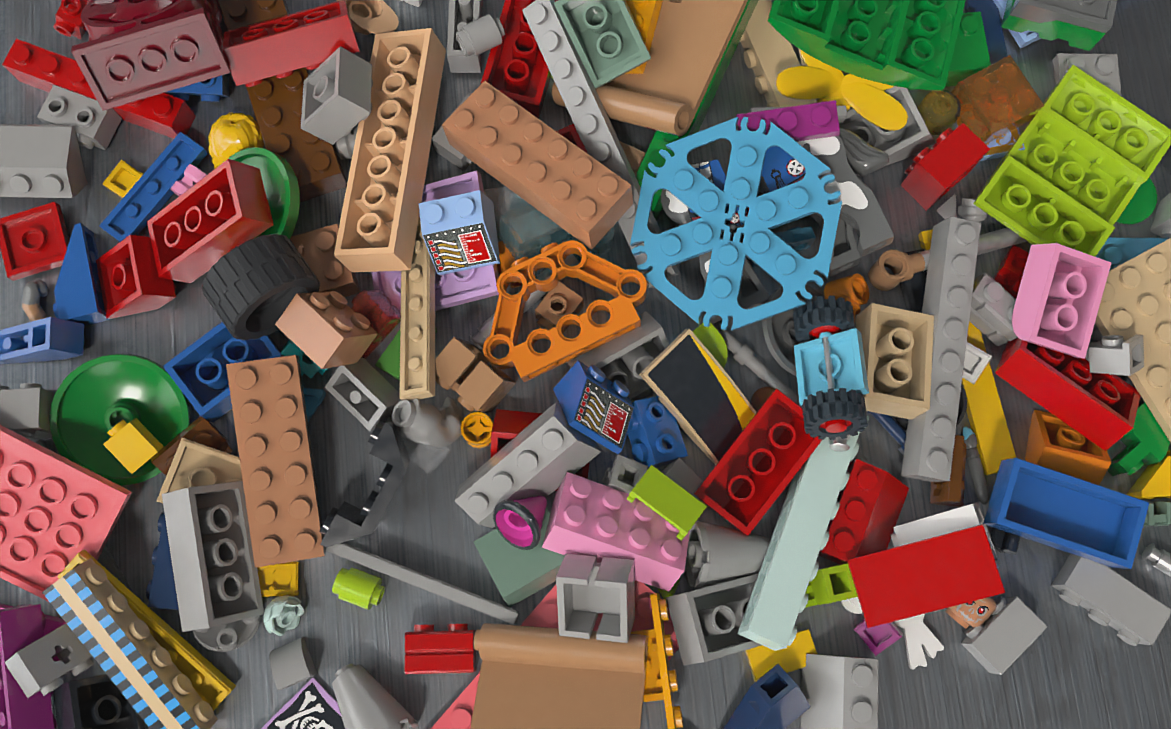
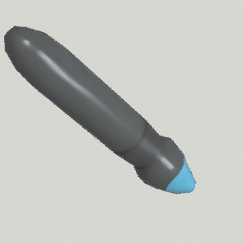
[962,426,989,505]

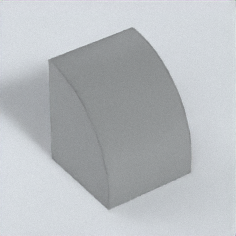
[269,637,318,690]

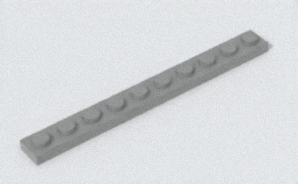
[522,0,680,288]

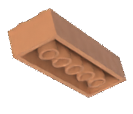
[442,81,633,250]
[226,355,326,568]

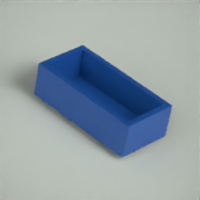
[983,458,1149,569]

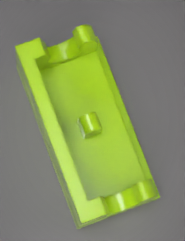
[627,465,707,541]

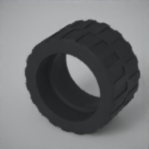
[202,234,320,340]

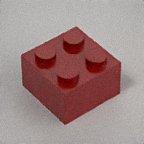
[901,123,990,211]

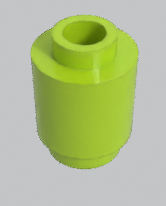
[332,567,385,610]

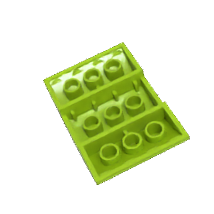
[973,65,1171,257]

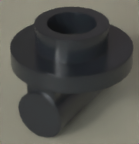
[991,527,1021,555]

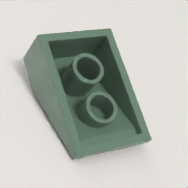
[554,0,652,89]

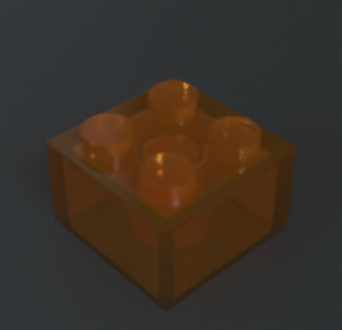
[946,55,1044,144]

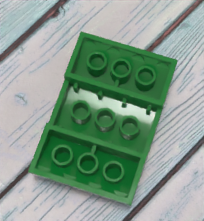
[768,0,966,91]

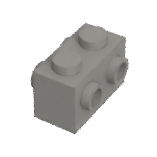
[37,85,122,150]

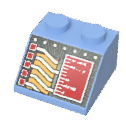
[419,190,500,275]

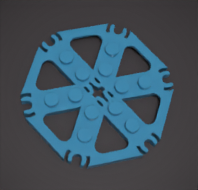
[630,117,842,331]

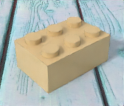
[855,303,934,420]

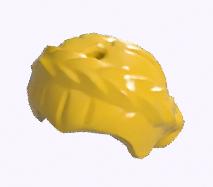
[208,112,264,169]

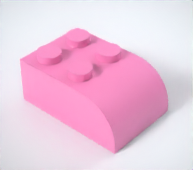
[1012,243,1111,359]

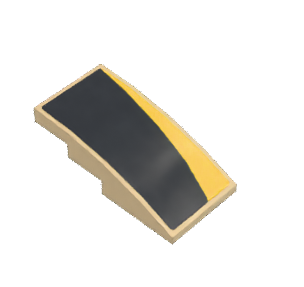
[639,329,757,465]

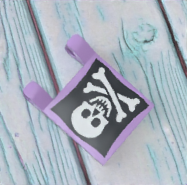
[261,677,345,729]

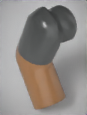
[22,280,49,322]

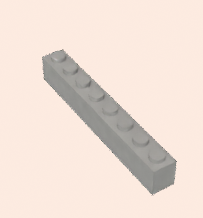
[901,217,981,482]

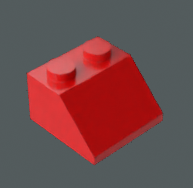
[96,235,176,319]

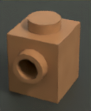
[535,281,584,333]

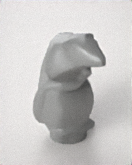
[392,397,465,448]

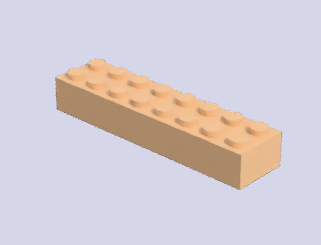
[334,28,446,272]

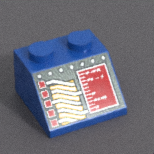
[553,360,635,454]

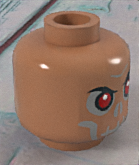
[945,597,997,629]

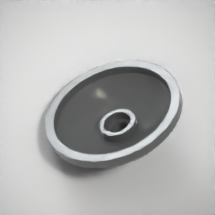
[762,285,825,376]

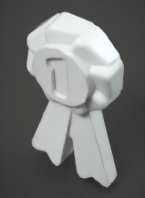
[894,614,944,670]

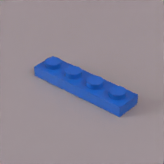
[99,132,208,242]

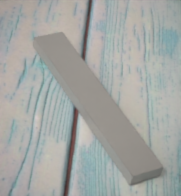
[326,542,520,625]

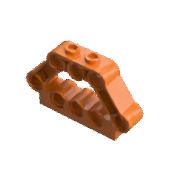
[483,240,647,383]

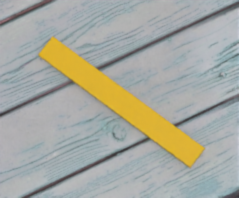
[918,229,1016,476]

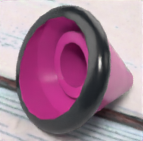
[493,496,547,550]

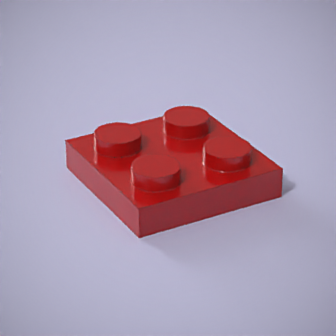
[0,201,69,281]

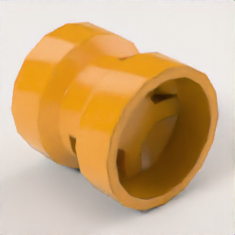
[461,412,493,449]

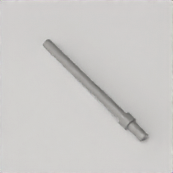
[720,330,868,462]

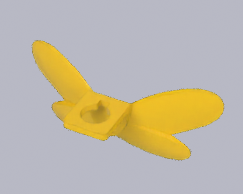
[776,50,908,131]

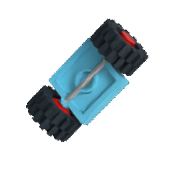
[793,296,869,440]

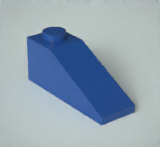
[53,223,111,326]
[0,317,85,365]

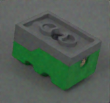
[1001,0,1118,51]

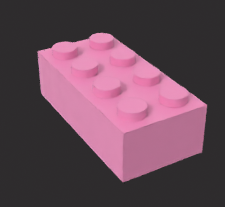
[542,472,690,592]

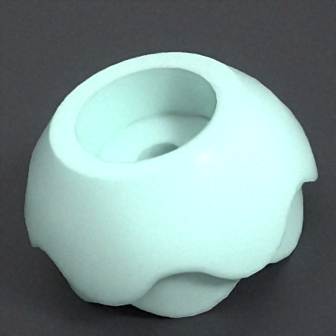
[263,595,304,636]

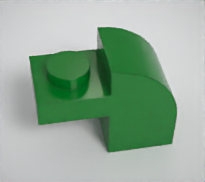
[1107,402,1170,476]

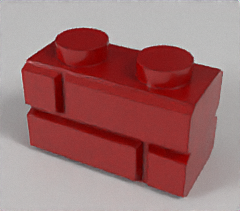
[405,623,476,674]

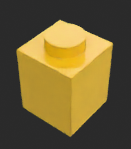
[103,418,164,474]

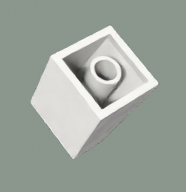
[891,502,1001,568]

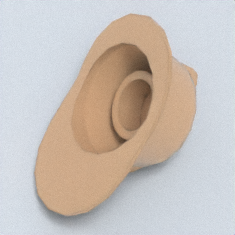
[337,0,399,35]

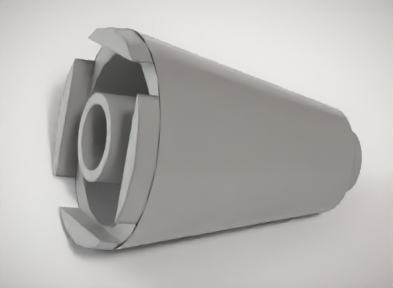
[684,520,771,588]
[332,663,418,729]

